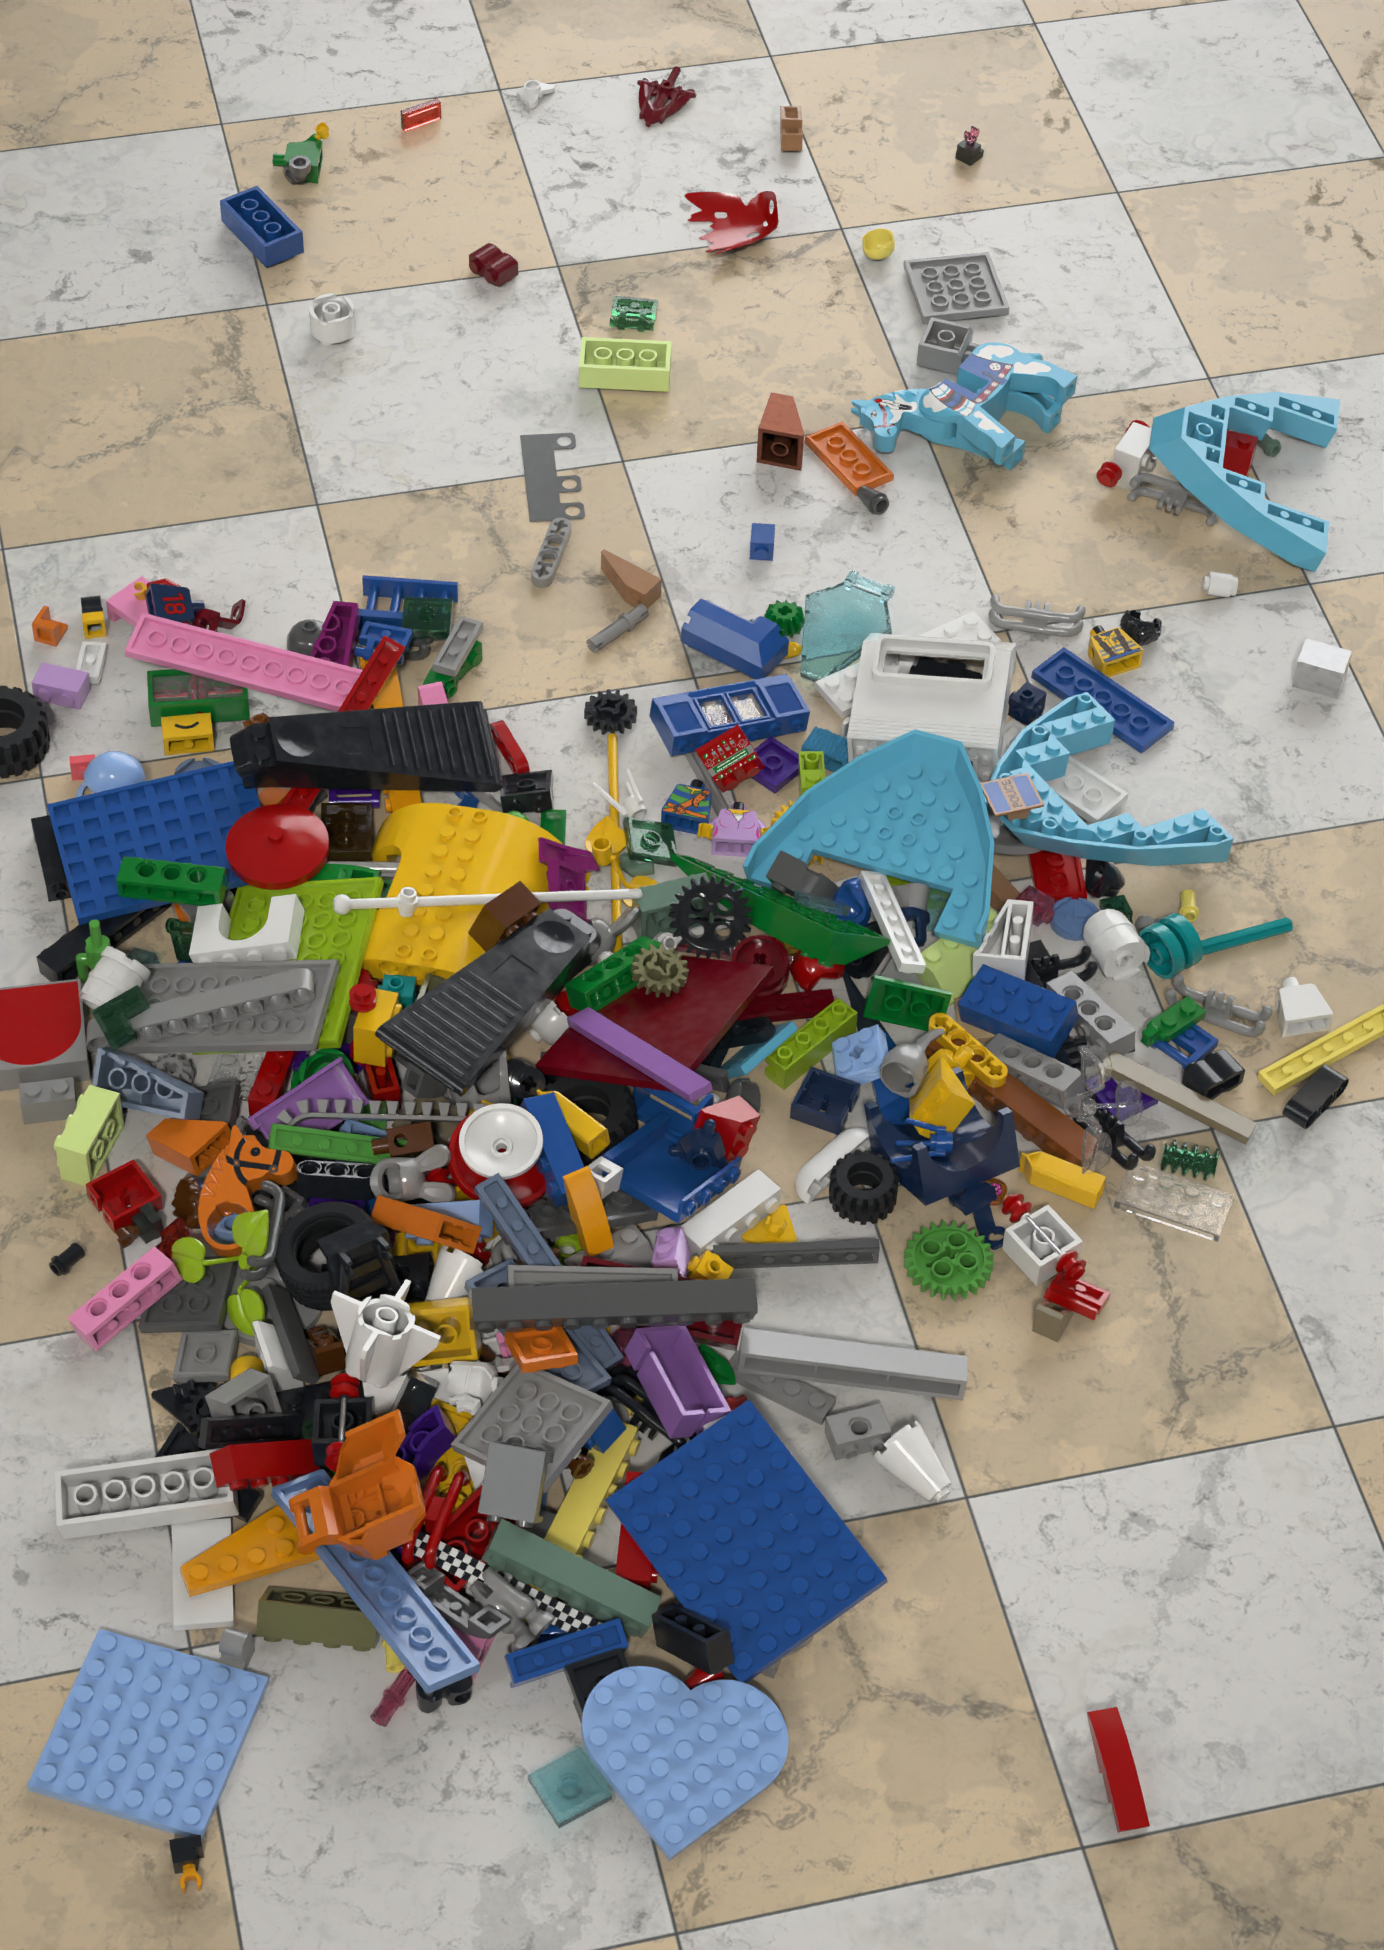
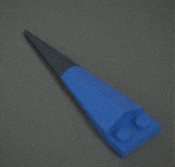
[843,971,914,1125]

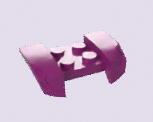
[538,837,600,923]

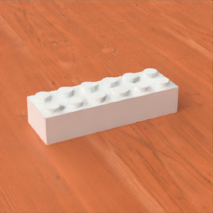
[55,1448,239,1539]

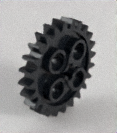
[668,874,753,959]

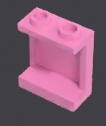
[106,576,149,627]

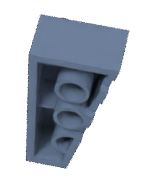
[92,1047,204,1120]

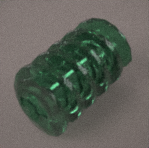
[1160,1139,1220,1181]

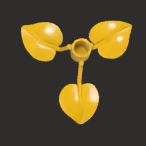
[585,815,658,909]

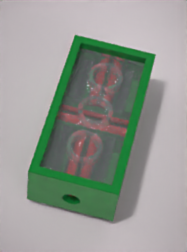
[147,669,250,727]

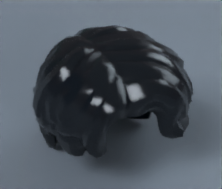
[1120,610,1162,646]

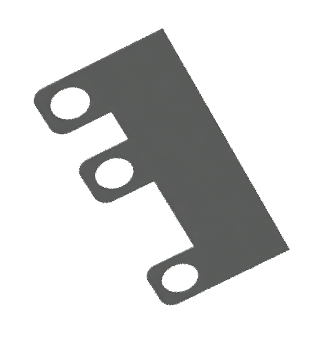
[520,433,585,522]

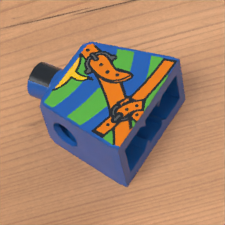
[661,779,711,835]

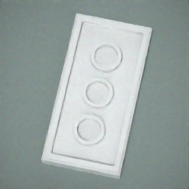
[172,1518,234,1631]

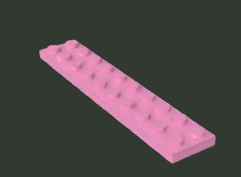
[125,613,363,712]

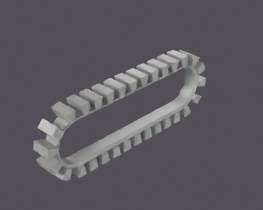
[268,1099,485,1190]

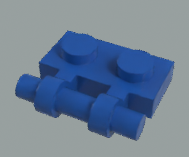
[354,621,413,665]

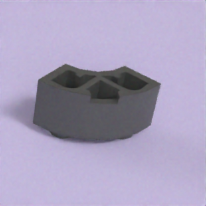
[766,850,839,912]

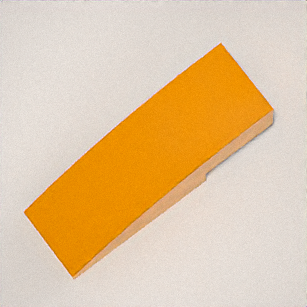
[563,1166,614,1257]

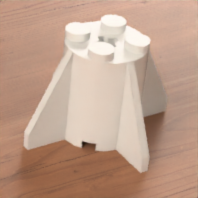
[331,1279,441,1388]

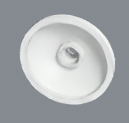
[459,1103,543,1180]

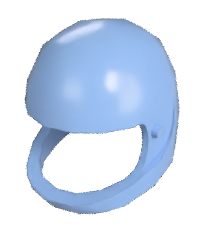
[76,751,146,797]

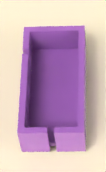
[624,1325,731,1439]

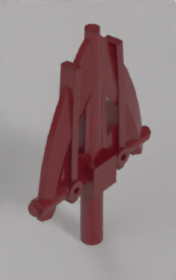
[637,66,696,127]

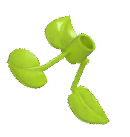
[171,1210,269,1337]

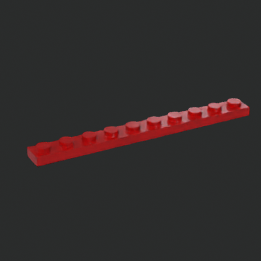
[282,635,406,810]

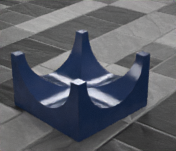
[864,1067,1020,1206]

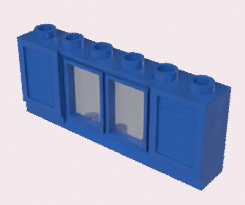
[649,674,810,756]

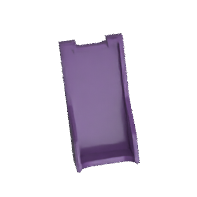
[246,1057,371,1143]

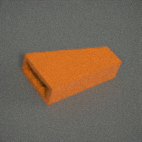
[371,1195,482,1254]

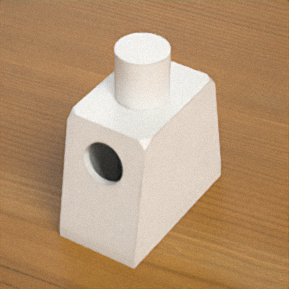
[1276,977,1333,1037]

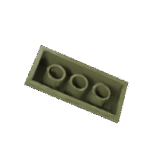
[256,1586,380,1652]

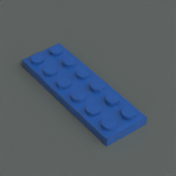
[1031,647,1175,753]

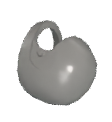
[448,1050,512,1116]

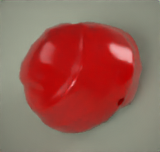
[790,950,845,991]

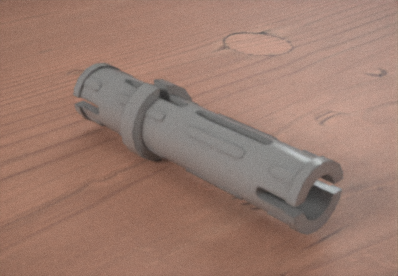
[586,604,649,653]

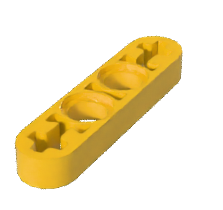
[928,1013,1008,1088]

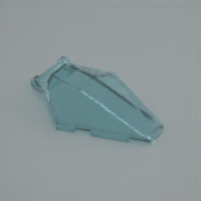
[800,570,895,682]

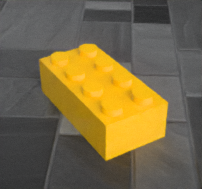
[407,1297,483,1367]

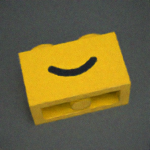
[161,713,215,756]

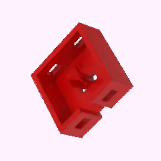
[85,1159,163,1234]

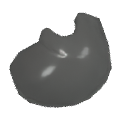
[725,1079,761,1113]

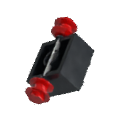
[311,1373,375,1472]

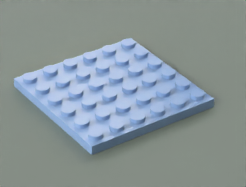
[27,1629,269,1840]

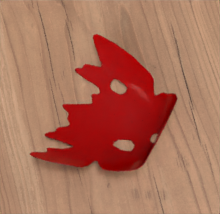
[685,191,779,256]

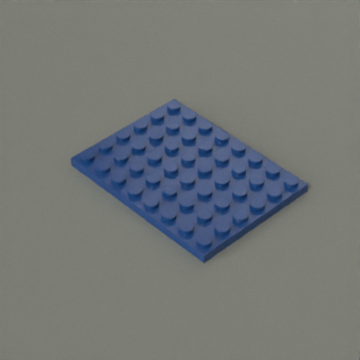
[47,761,261,925]
[605,1400,888,1683]

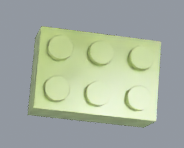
[54,1085,124,1186]

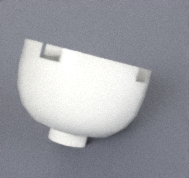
[528,1001,569,1045]

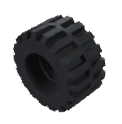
[829,1151,899,1225]

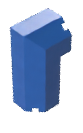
[681,598,789,679]

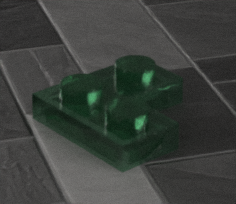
[91,985,151,1051]

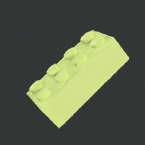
[579,337,672,392]

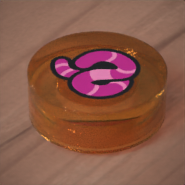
[984,1178,1008,1206]

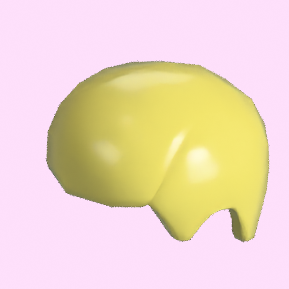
[862,228,895,260]

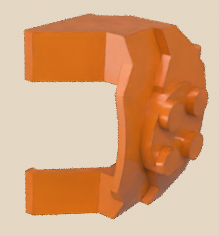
[288,1409,426,1561]

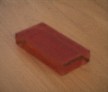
[400,98,441,132]

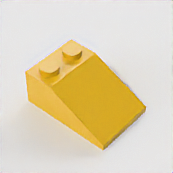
[909,1057,975,1138]

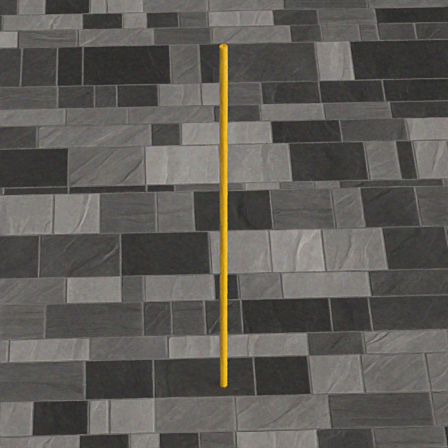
[607,733,623,953]

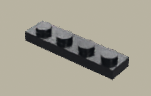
[198,1412,304,1449]

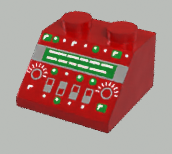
[695,725,765,793]

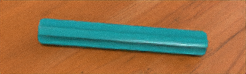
[1201,917,1293,955]

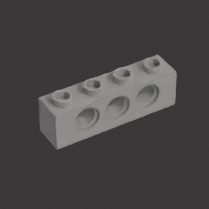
[1046,970,1136,1060]
[984,1033,1085,1111]

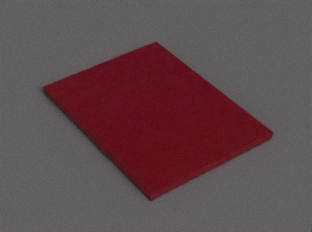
[535,955,775,1092]

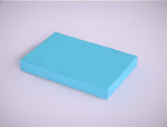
[720,1021,798,1079]

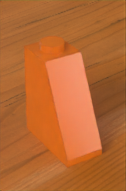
[146,1118,231,1177]

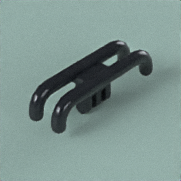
[1031,946,1098,989]
[1069,1091,1156,1171]
[596,1374,697,1449]

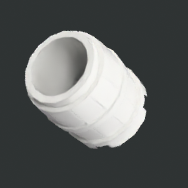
[1083,909,1150,981]
[80,946,151,1016]

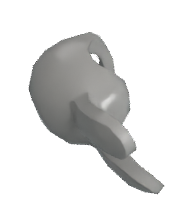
[588,907,639,966]
[880,1028,945,1098]
[370,1144,455,1203]

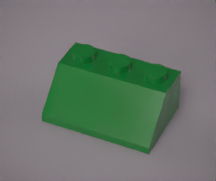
[863,975,952,1031]

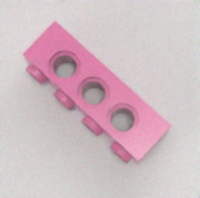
[67,1246,183,1352]

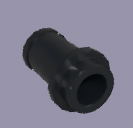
[49,1243,85,1276]

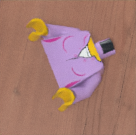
[697,802,770,857]

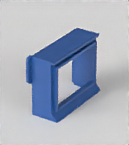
[633,1087,714,1138]

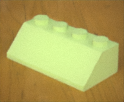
[917,908,998,1007]

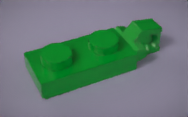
[1140,996,1207,1048]

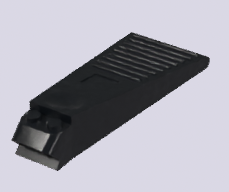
[230,701,502,792]
[375,908,601,1097]

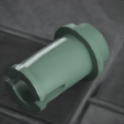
[1257,433,1281,456]

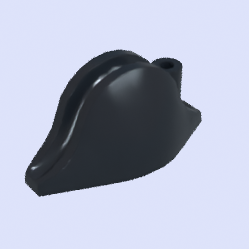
[1085,859,1125,898]

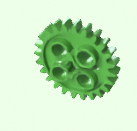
[904,1220,994,1301]

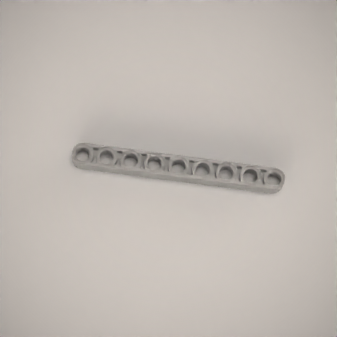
[86,968,315,1053]

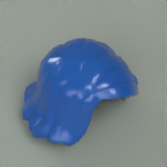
[826,877,872,926]

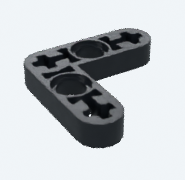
[701,1017,776,1068]

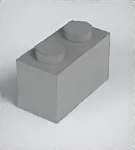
[19,1077,77,1125]

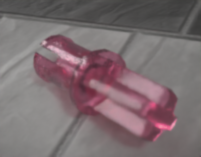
[370,1669,416,1727]

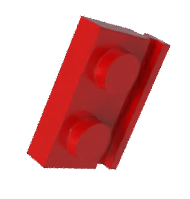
[1043,1272,1111,1320]

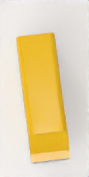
[537,1089,610,1159]
[1018,1151,1107,1209]

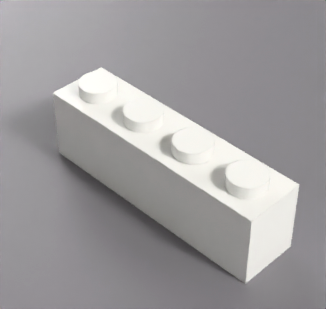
[680,1169,781,1257]

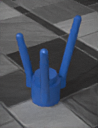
[890,1118,953,1163]

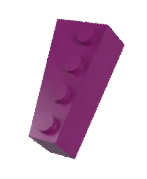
[310,601,361,667]

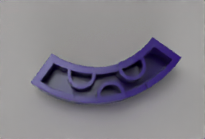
[395,1405,457,1493]

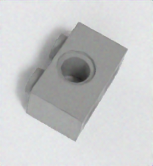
[825,1404,892,1460]

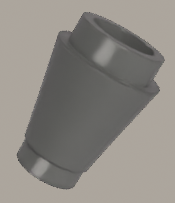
[857,486,889,515]

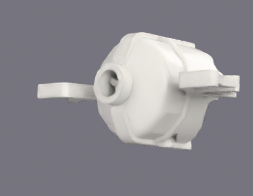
[446,1356,516,1415]

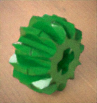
[764,599,805,638]

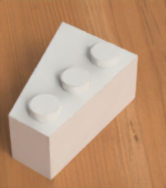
[972,899,1034,980]

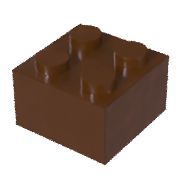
[468,881,541,952]

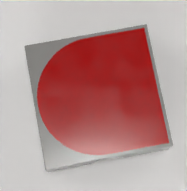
[0,979,91,1091]

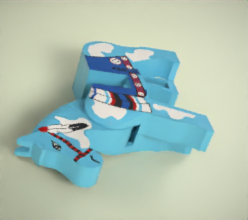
[851,342,1077,470]

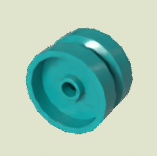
[1139,913,1203,979]

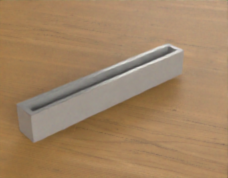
[737,1328,968,1401]

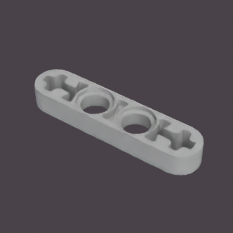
[531,518,571,588]

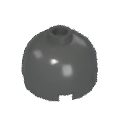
[287,619,323,656]

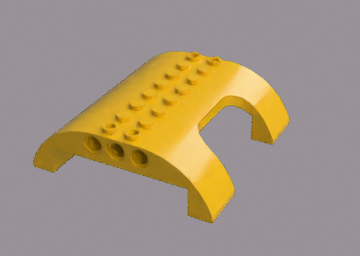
[362,803,562,985]

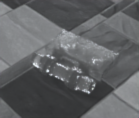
[207,1053,263,1101]

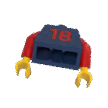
[134,578,205,625]

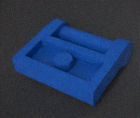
[1150,1024,1219,1070]

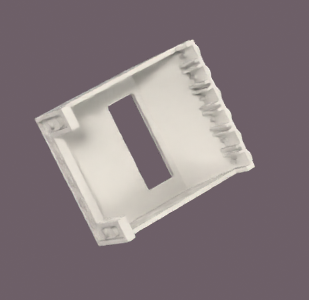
[847,633,1017,783]

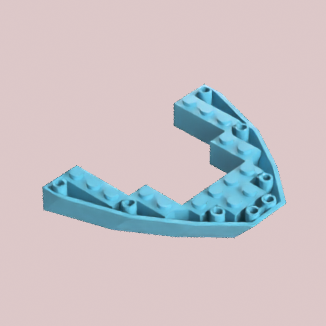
[1149,392,1340,572]
[984,692,1234,866]

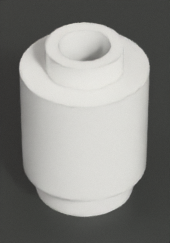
[1202,572,1238,598]

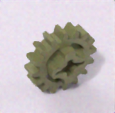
[630,944,689,997]

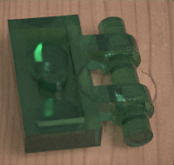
[609,295,658,332]

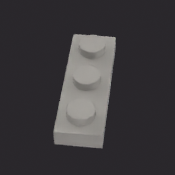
[432,616,483,677]

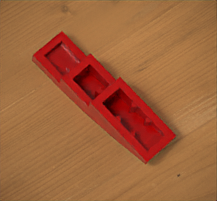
[1087,1707,1150,1833]

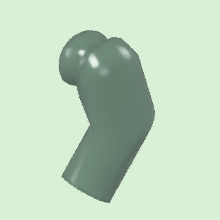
[619,852,655,877]

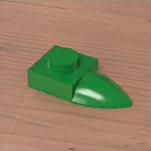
[698,1343,736,1385]

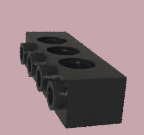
[321,1252,435,1299]

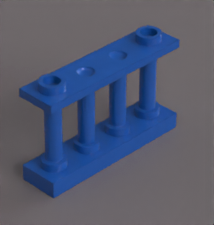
[359,575,458,639]

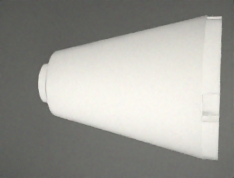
[425,1246,489,1301]
[874,1421,952,1503]

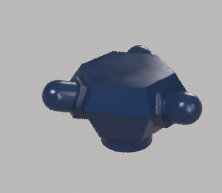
[668,1119,728,1170]

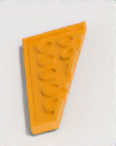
[180,1472,332,1597]

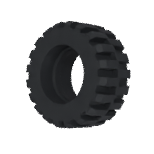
[0,686,50,779]
[543,1076,639,1167]

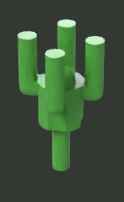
[75,920,111,982]

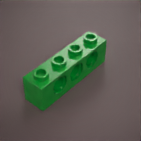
[116,856,228,906]
[565,935,662,1012]

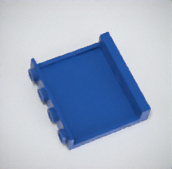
[602,1112,742,1223]

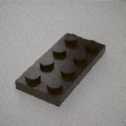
[321,803,372,861]

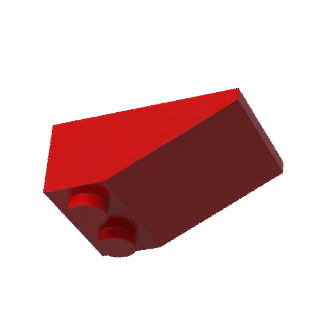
[1223,430,1258,477]

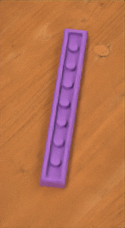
[567,1007,713,1103]

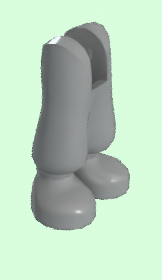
[469,1567,555,1652]

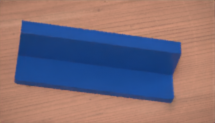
[504,1618,629,1688]

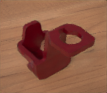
[191,599,246,632]

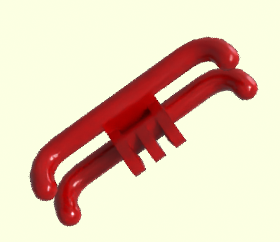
[402,1465,470,1569]

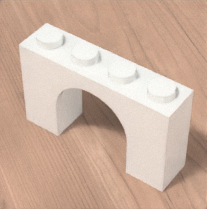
[189,894,305,963]

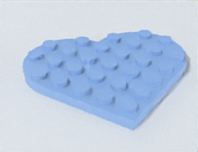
[581,1666,789,1861]

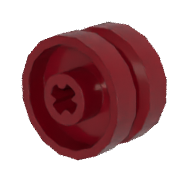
[731,935,789,997]

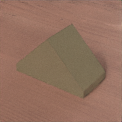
[1032,1300,1075,1343]

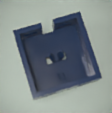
[790,1067,861,1135]

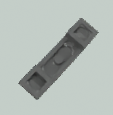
[407,1560,511,1639]

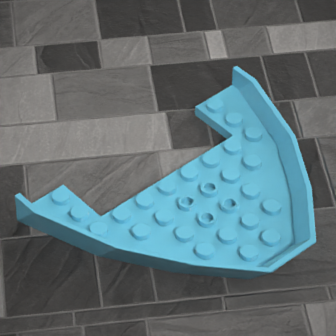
[743,729,995,949]

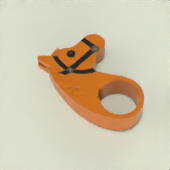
[198,1125,297,1257]

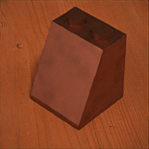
[757,392,804,471]

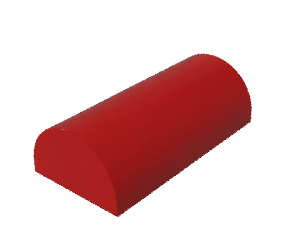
[416,1485,541,1593]

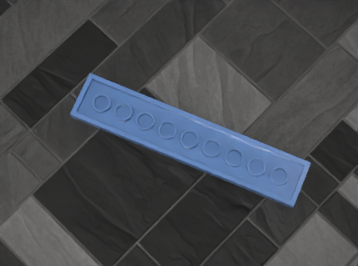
[271,1469,480,1694]

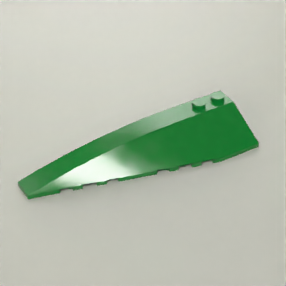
[669,853,890,967]

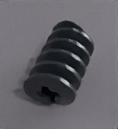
[507,1059,546,1099]

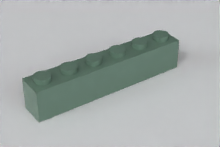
[481,1519,662,1638]

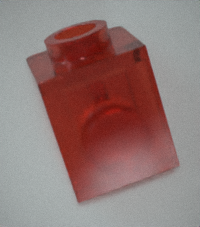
[156,1217,190,1258]

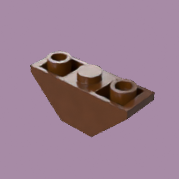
[304,1326,346,1376]

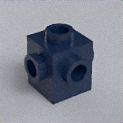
[1008,682,1047,726]

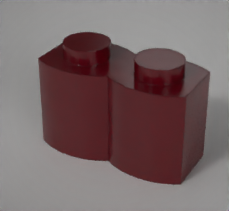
[469,243,518,287]

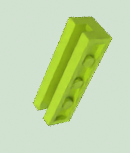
[765,998,858,1090]

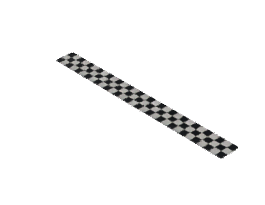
[398,1531,602,1634]

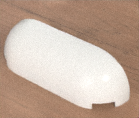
[795,1127,871,1204]

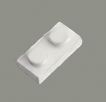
[76,641,107,684]

